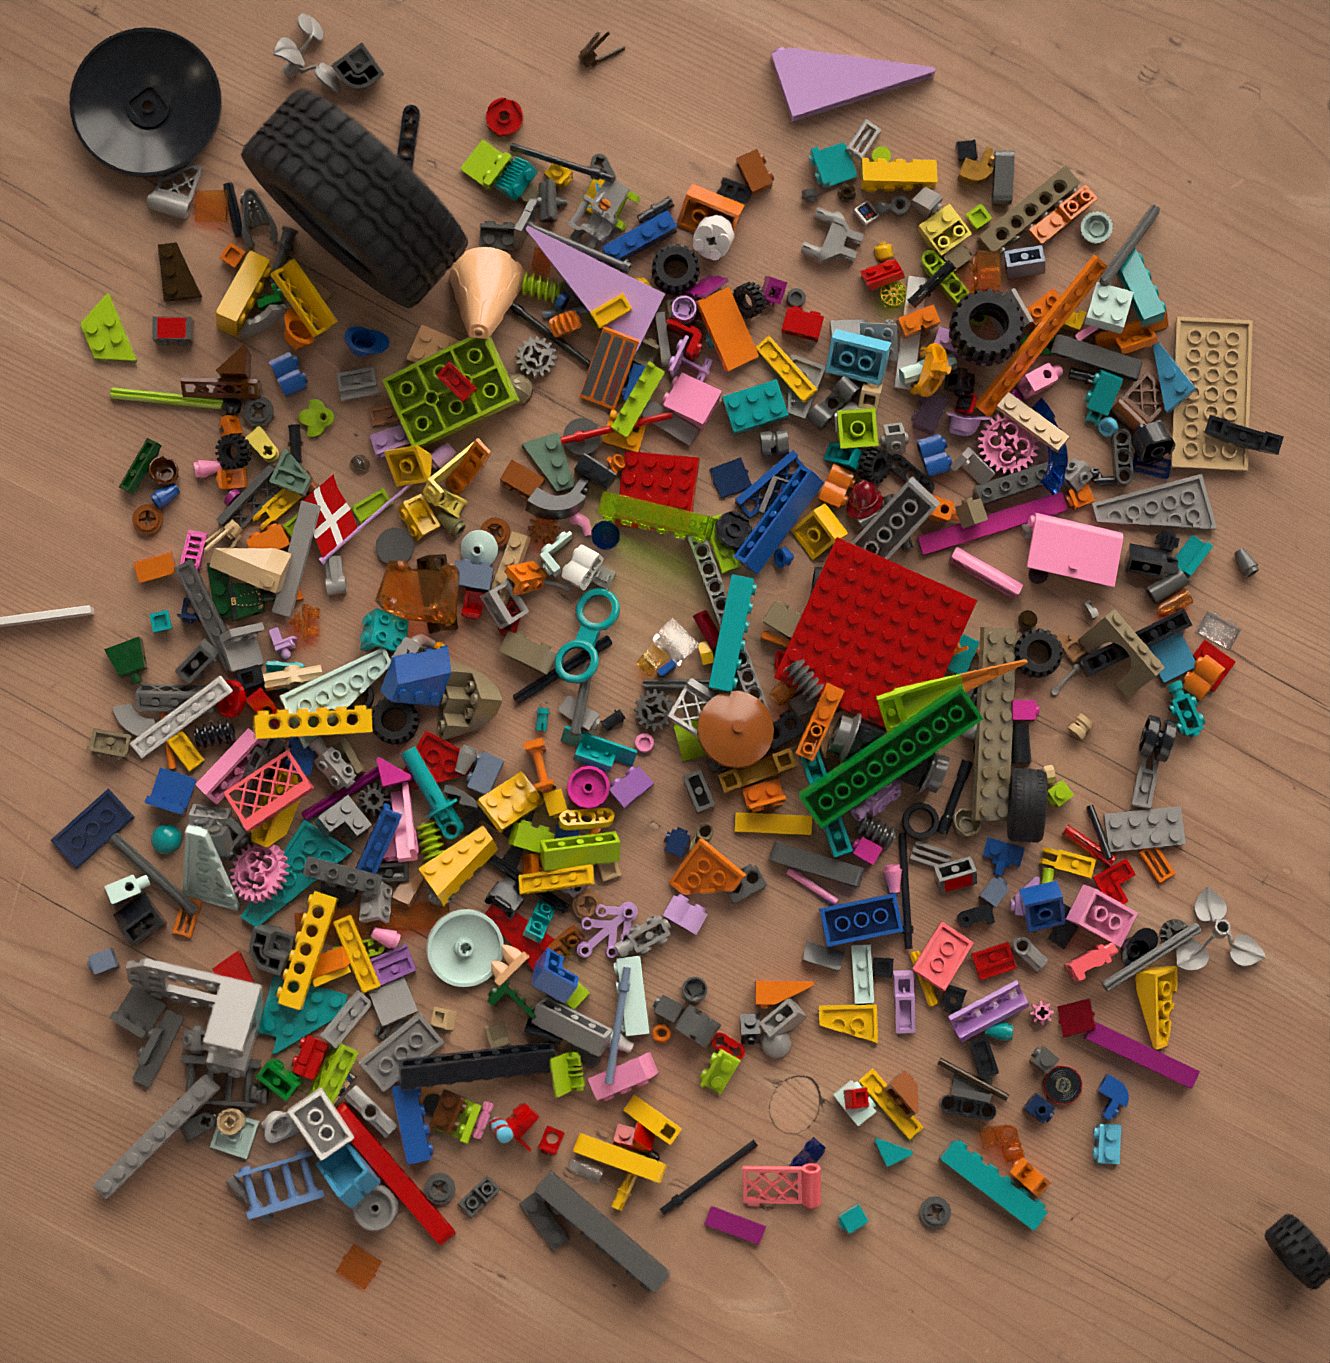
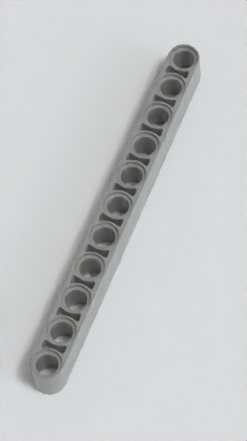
[686,525,770,713]

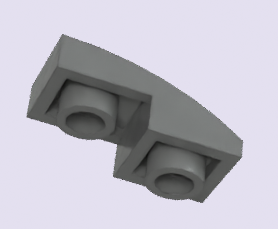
[458,1175,501,1218]

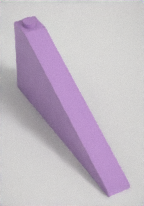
[771,47,936,122]
[526,225,665,356]

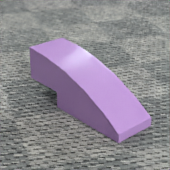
[893,970,916,1034]

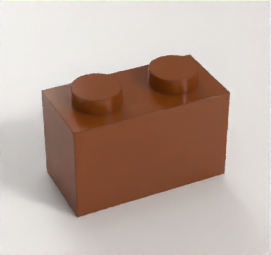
[736,149,774,196]
[500,459,545,500]

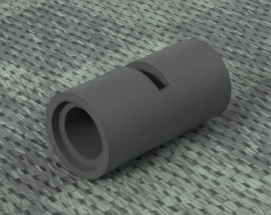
[1146,568,1189,604]

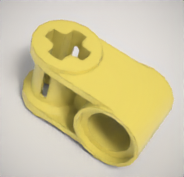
[245,426,279,463]
[437,488,468,518]

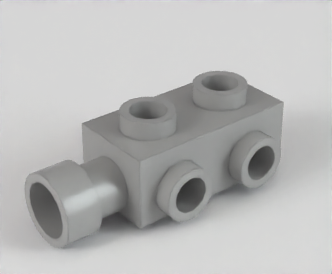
[308,736,357,790]
[614,915,671,958]

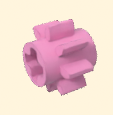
[1029,1000,1054,1025]

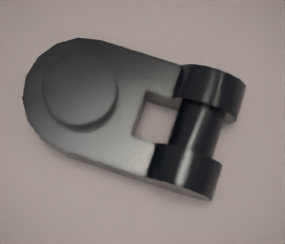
[716,177,751,205]

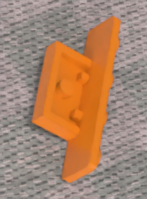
[1094,312,1169,355]

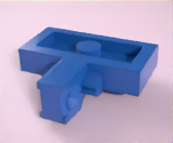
[982,837,1025,876]

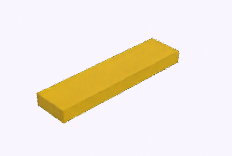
[756,336,818,403]
[734,812,812,835]
[518,864,594,895]
[333,915,381,994]
[858,1068,924,1140]

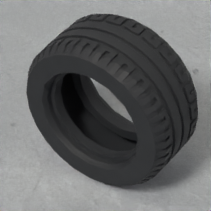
[1007,768,1047,843]

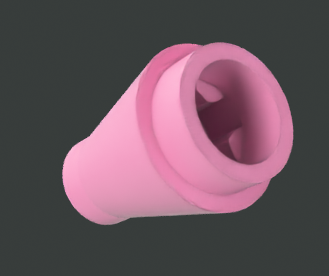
[193,460,222,479]
[883,864,902,893]
[370,927,401,949]

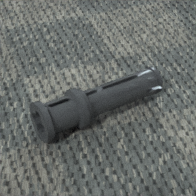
[269,226,299,284]

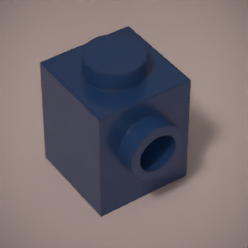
[664,827,690,858]
[1023,1093,1055,1123]

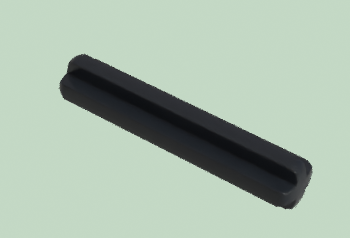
[223,182,243,238]

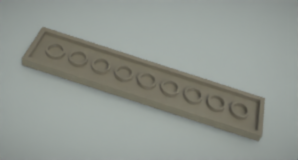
[972,627,1017,821]

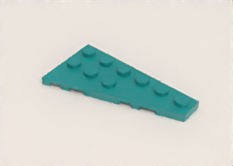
[241,820,353,927]

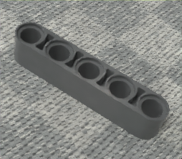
[1050,335,1143,381]
[769,842,865,887]

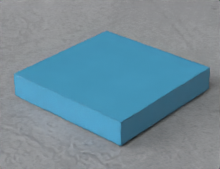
[1149,632,1196,683]

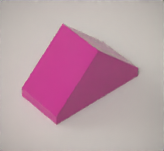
[377,757,414,788]

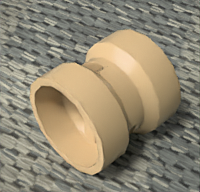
[1068,713,1094,740]

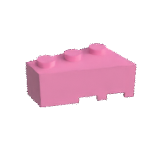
[588,1052,659,1101]

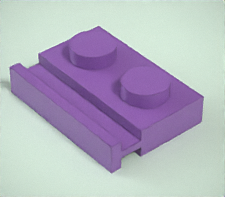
[370,944,417,985]

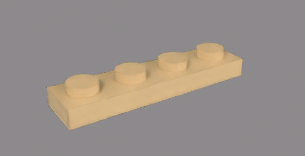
[996,392,1069,453]
[491,531,531,607]

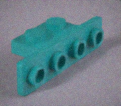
[561,726,637,772]

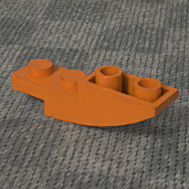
[1027,185,1098,245]
[795,683,844,761]

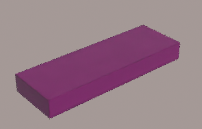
[704,1206,766,1245]

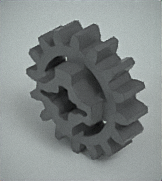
[634,689,674,731]

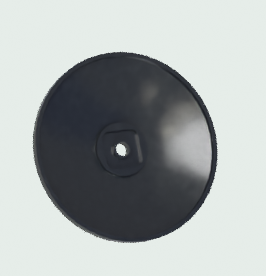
[69,27,222,178]

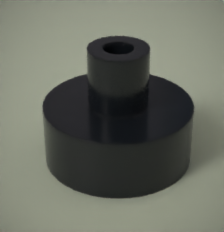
[222,398,242,415]

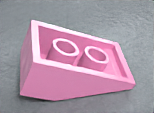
[1066,884,1138,947]

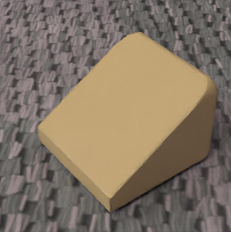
[430,1007,457,1030]

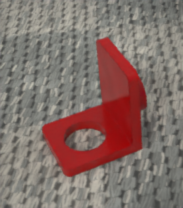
[538,1126,565,1156]

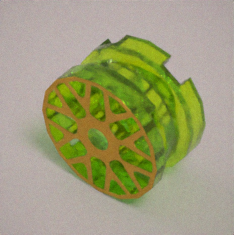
[879,281,907,309]

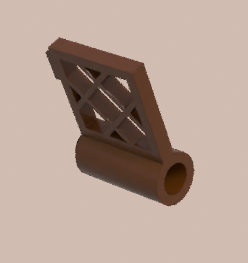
[1110,371,1165,434]

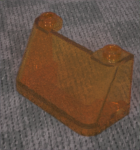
[375,559,460,624]

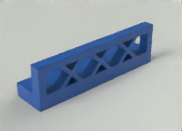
[735,450,805,519]
[355,803,402,874]

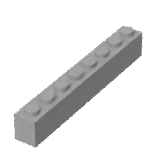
[93,1074,220,1199]

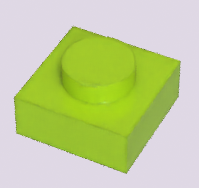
[965,203,992,231]

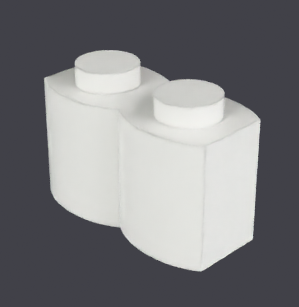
[561,544,604,591]

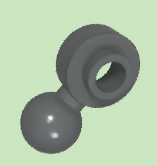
[875,195,909,216]

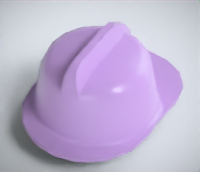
[946,412,992,436]

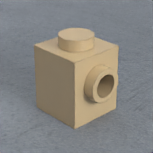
[858,382,883,410]

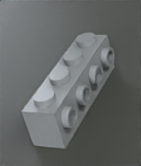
[531,996,613,1057]

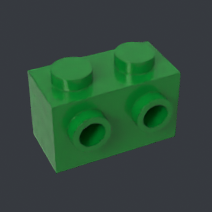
[256,1059,303,1101]

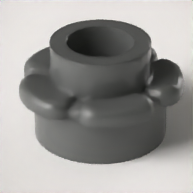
[801,188,819,202]

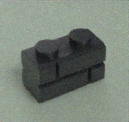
[574,453,617,492]

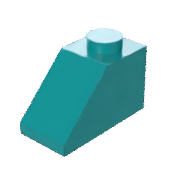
[823,442,863,473]

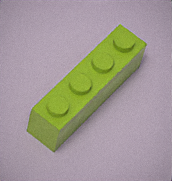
[540,831,620,871]

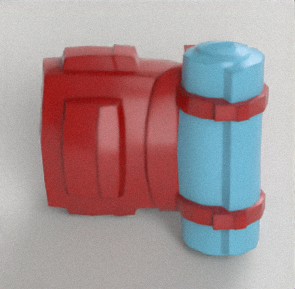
[489,1102,540,1152]

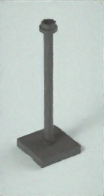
[513,199,632,274]

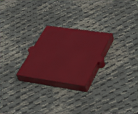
[1057,998,1096,1038]

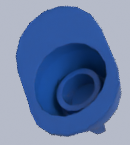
[344,326,390,357]

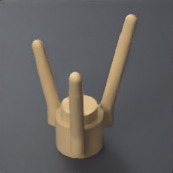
[204,520,243,551]

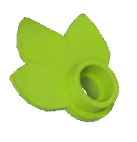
[298,399,334,437]

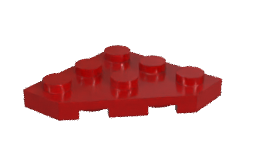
[403,730,474,790]

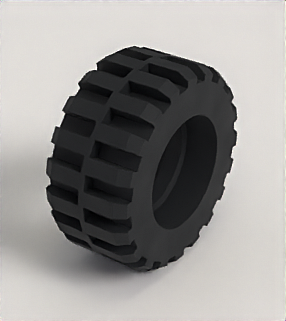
[949,289,1025,366]
[1264,1214,1330,1290]

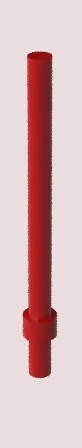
[560,411,673,445]

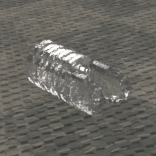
[568,1158,604,1184]

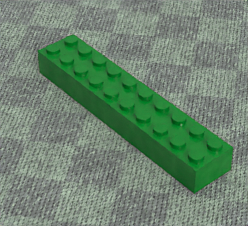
[799,684,984,829]

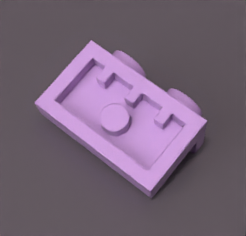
[370,424,411,459]

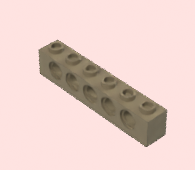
[977,165,1080,258]

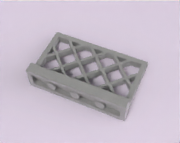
[666,678,718,737]

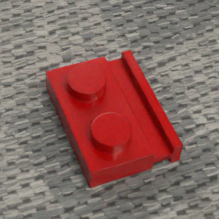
[860,259,905,291]
[971,941,1017,980]

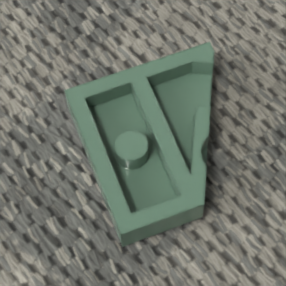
[269,449,313,497]

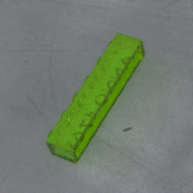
[597,491,716,544]

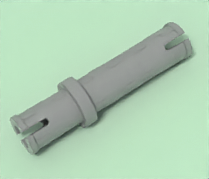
[225,1174,274,1225]

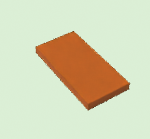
[695,287,759,372]

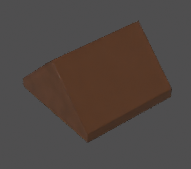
[216,344,251,379]

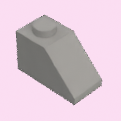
[759,998,807,1038]

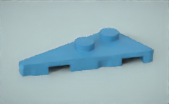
[1153,341,1197,413]

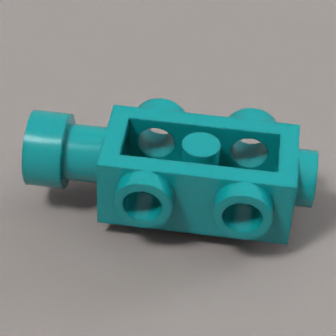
[1166,680,1206,738]

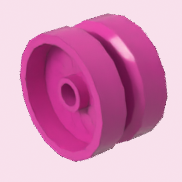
[566,766,610,809]

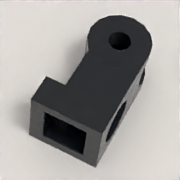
[956,903,995,928]

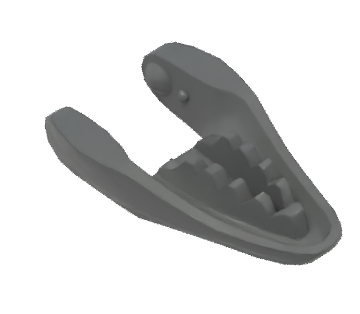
[242,189,278,249]

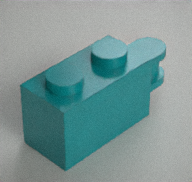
[1084,369,1123,426]

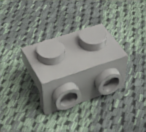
[359,881,392,923]

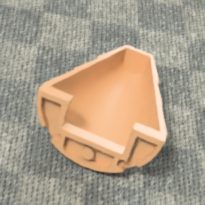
[449,247,525,339]

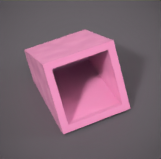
[661,373,722,431]

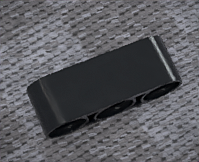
[939,1094,996,1120]

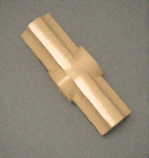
[263,665,322,691]

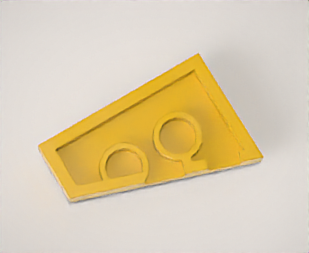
[819,1004,878,1043]

